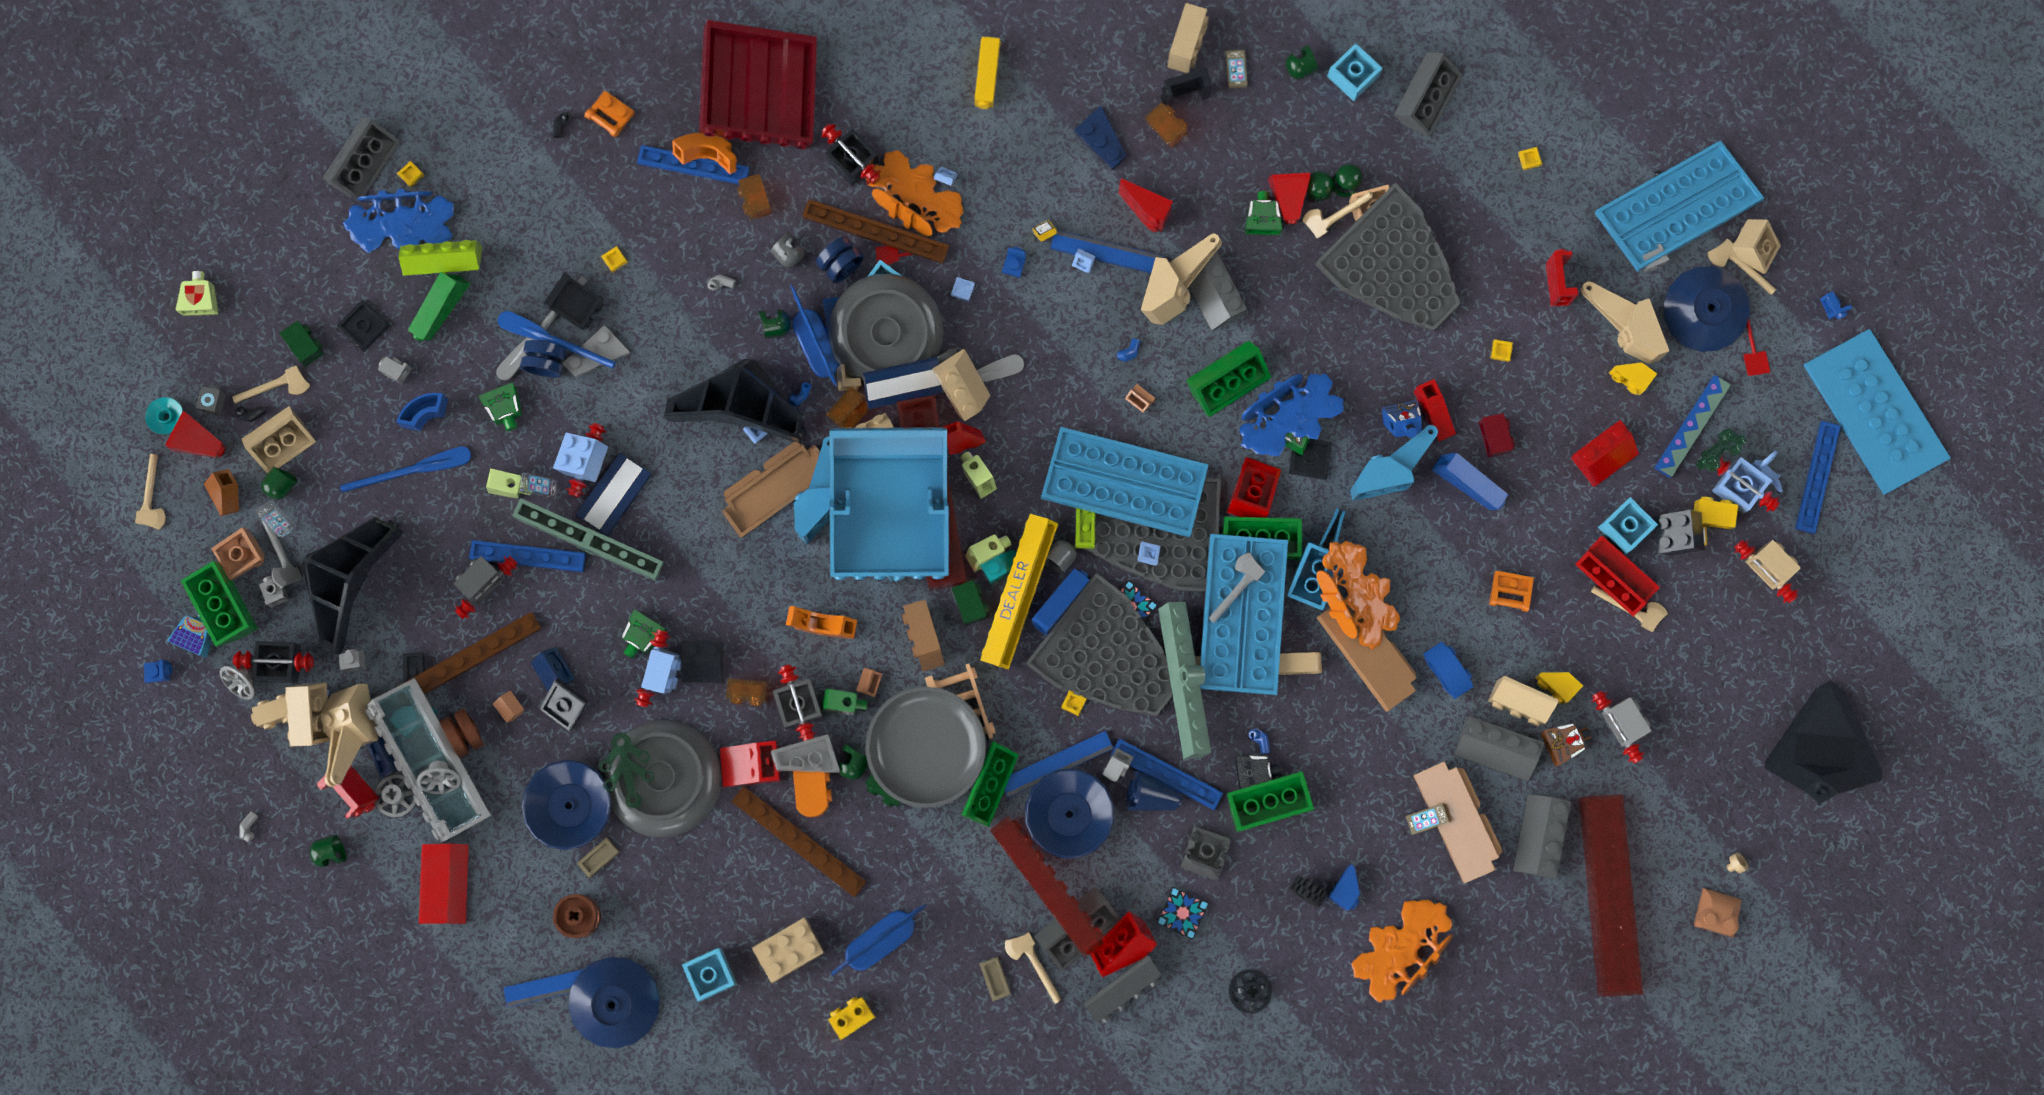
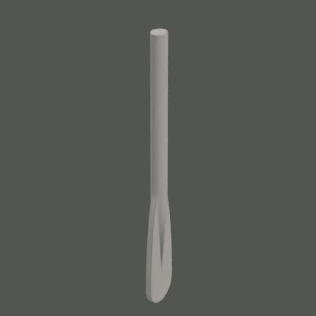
[496,276,587,381]
[899,355,1024,407]

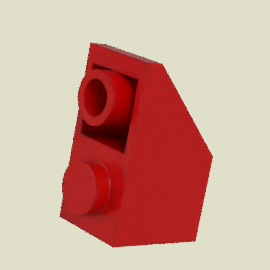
[940,421,986,455]

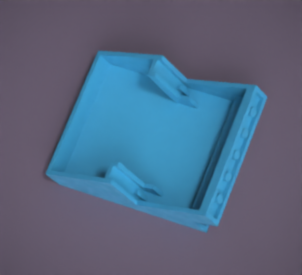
[830,428,949,580]

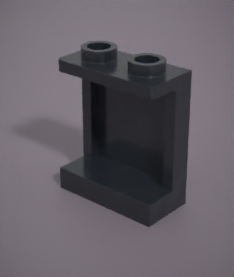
[1160,68,1212,110]
[544,272,604,330]

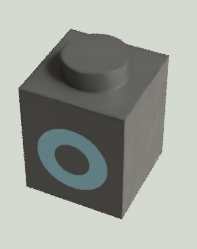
[196,385,226,416]

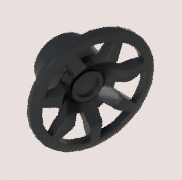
[1229,970,1272,1013]

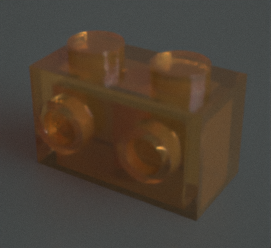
[1145,102,1188,148]
[737,174,772,220]
[826,387,870,428]
[726,678,769,706]

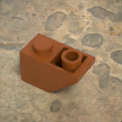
[204,469,239,516]

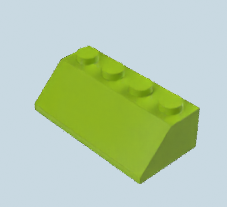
[398,240,482,276]

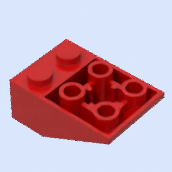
[720,741,781,787]

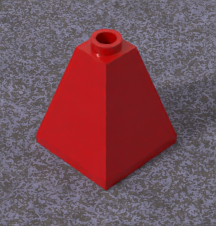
[1268,173,1310,224]
[165,411,226,458]

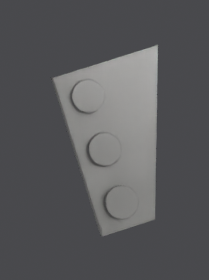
[563,325,631,378]

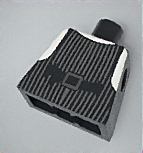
[1235,756,1282,790]

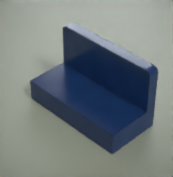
[531,647,575,692]
[367,732,409,779]

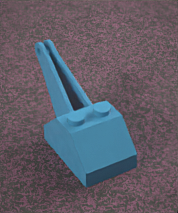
[1350,425,1438,501]
[794,436,830,544]
[1287,508,1346,611]

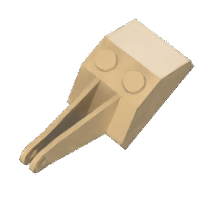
[1141,234,1222,325]
[1581,282,1669,364]
[320,684,378,787]

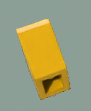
[1609,362,1657,396]
[1535,672,1583,705]

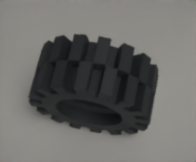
[1289,875,1328,908]

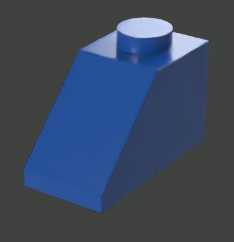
[1327,864,1360,911]

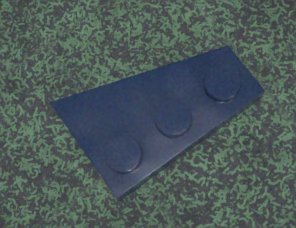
[1074,106,1126,170]

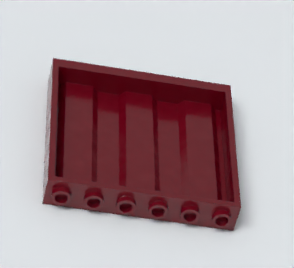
[699,20,817,149]

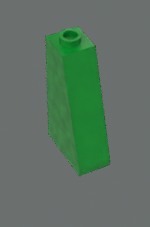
[408,272,471,342]

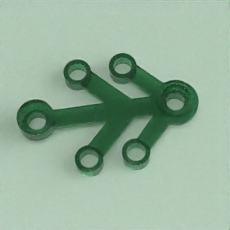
[1695,428,1747,472]
[599,733,655,809]

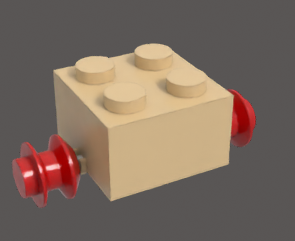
[1734,539,1801,603]

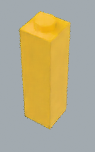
[975,37,1000,109]

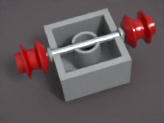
[1591,690,1651,764]

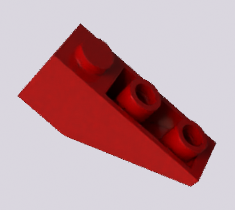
[1414,379,1456,442]

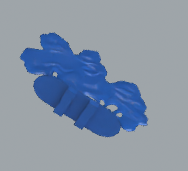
[343,189,454,253]
[790,283,839,387]
[1240,373,1344,456]
[831,904,928,976]

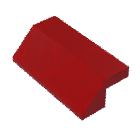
[1575,535,1660,617]
[419,844,469,924]

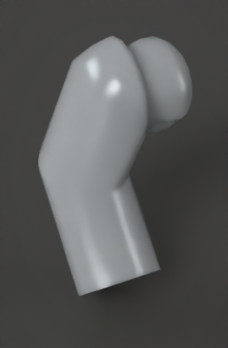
[707,274,736,290]
[239,811,258,842]

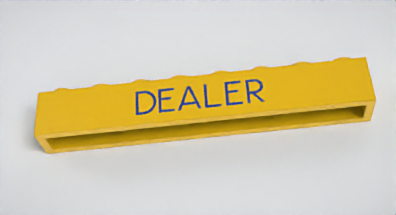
[980,514,1058,670]

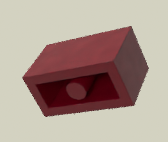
[1479,413,1515,458]

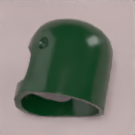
[1285,45,1318,79]
[1332,164,1362,197]
[1306,171,1333,202]
[758,309,790,339]
[261,466,298,500]
[838,744,868,780]
[310,834,347,867]

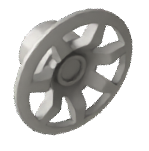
[220,666,255,700]
[417,761,461,794]
[375,775,416,817]

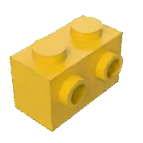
[1694,497,1738,529]
[828,996,875,1040]

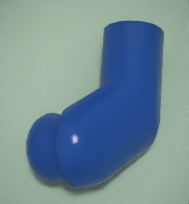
[1117,338,1141,362]
[788,382,811,406]
[1248,728,1271,754]

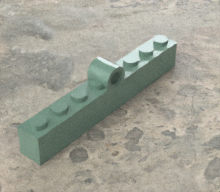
[512,498,664,582]
[1158,602,1211,759]

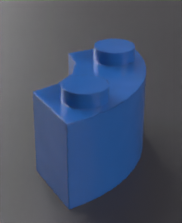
[396,393,448,431]
[1423,641,1474,699]

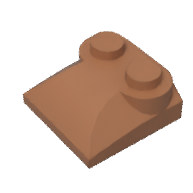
[211,527,265,581]
[1693,888,1742,938]

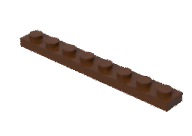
[802,199,949,264]
[395,612,542,706]
[731,786,866,897]

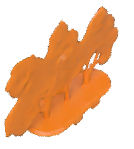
[866,150,964,236]
[1316,541,1400,650]
[1352,900,1453,1002]

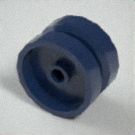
[816,236,864,284]
[519,340,566,378]

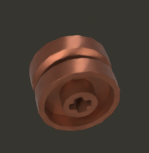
[439,708,484,758]
[553,894,601,938]

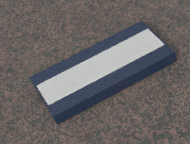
[863,357,942,409]
[576,453,652,536]

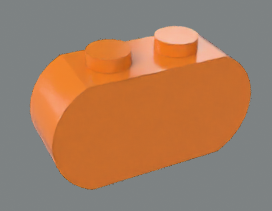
[793,771,832,818]

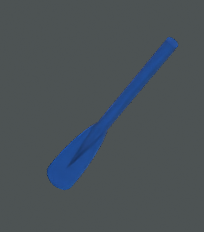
[498,311,616,369]
[340,446,471,492]

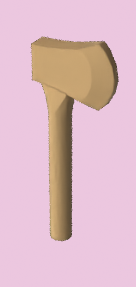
[1303,191,1373,238]
[1708,239,1776,295]
[232,366,310,403]
[135,454,166,530]
[1591,586,1668,632]
[1005,933,1061,1003]

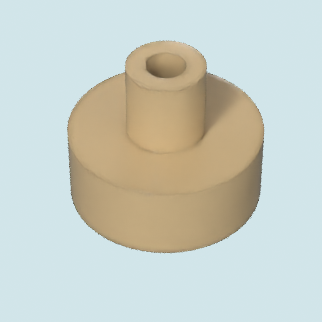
[1727,852,1748,874]

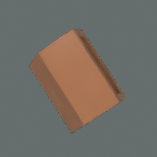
[1125,384,1155,413]
[856,668,882,697]
[493,691,524,723]

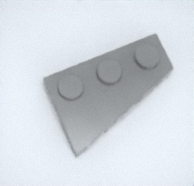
[771,734,840,773]

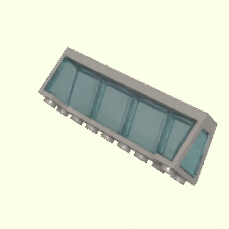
[365,678,491,843]

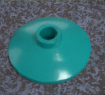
[145,397,183,435]

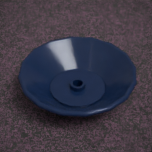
[1664,266,1750,352]
[521,760,612,850]
[1025,769,1114,858]
[568,957,660,1048]

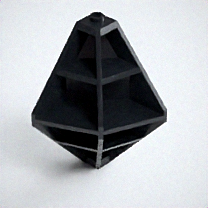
[664,359,806,444]
[302,517,404,655]
[1765,680,1882,806]

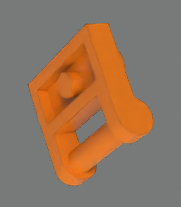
[585,90,635,137]
[1489,571,1534,612]

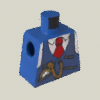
[1382,400,1422,438]

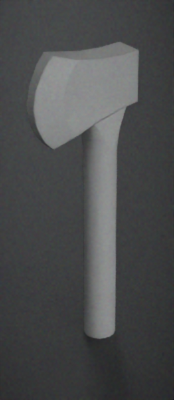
[262,519,302,588]
[1209,553,1265,623]

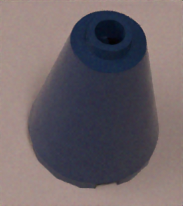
[1126,772,1182,811]

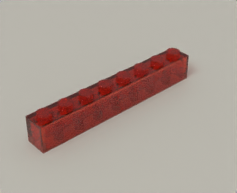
[990,816,1104,957]

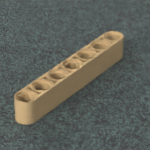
[1195,652,1322,675]

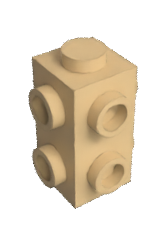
[251,694,288,730]

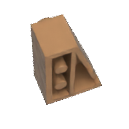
[902,599,945,672]

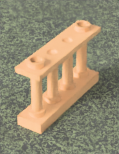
[925,664,996,740]

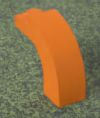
[673,133,737,174]
[786,606,857,639]

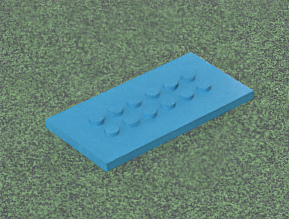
[1595,140,1764,272]
[1804,329,1951,495]
[1041,427,1208,537]
[1200,534,1288,695]

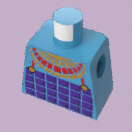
[167,615,212,658]

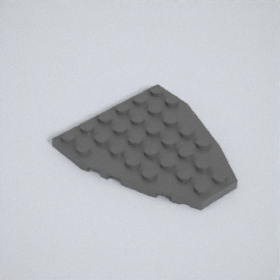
[1314,182,1460,331]
[1083,478,1221,593]
[1025,573,1173,717]

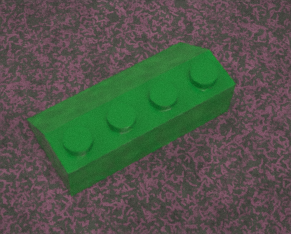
[1186,340,1272,417]
[1223,517,1302,561]
[181,561,258,647]
[961,741,1019,827]
[1227,771,1314,833]

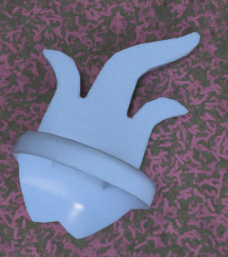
[1751,450,1783,492]

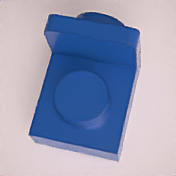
[1002,247,1026,278]
[1820,292,1852,320]
[144,660,173,683]

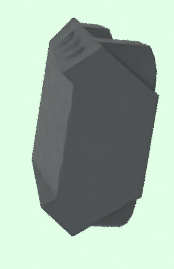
[1181,827,1231,880]

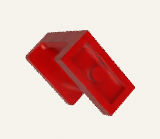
[1546,249,1578,307]
[316,765,380,819]

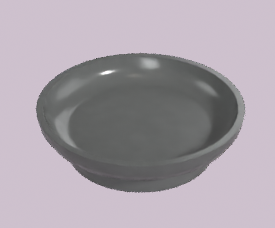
[828,274,944,385]
[866,687,986,807]
[604,719,722,838]

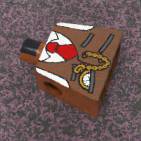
[1540,724,1591,767]

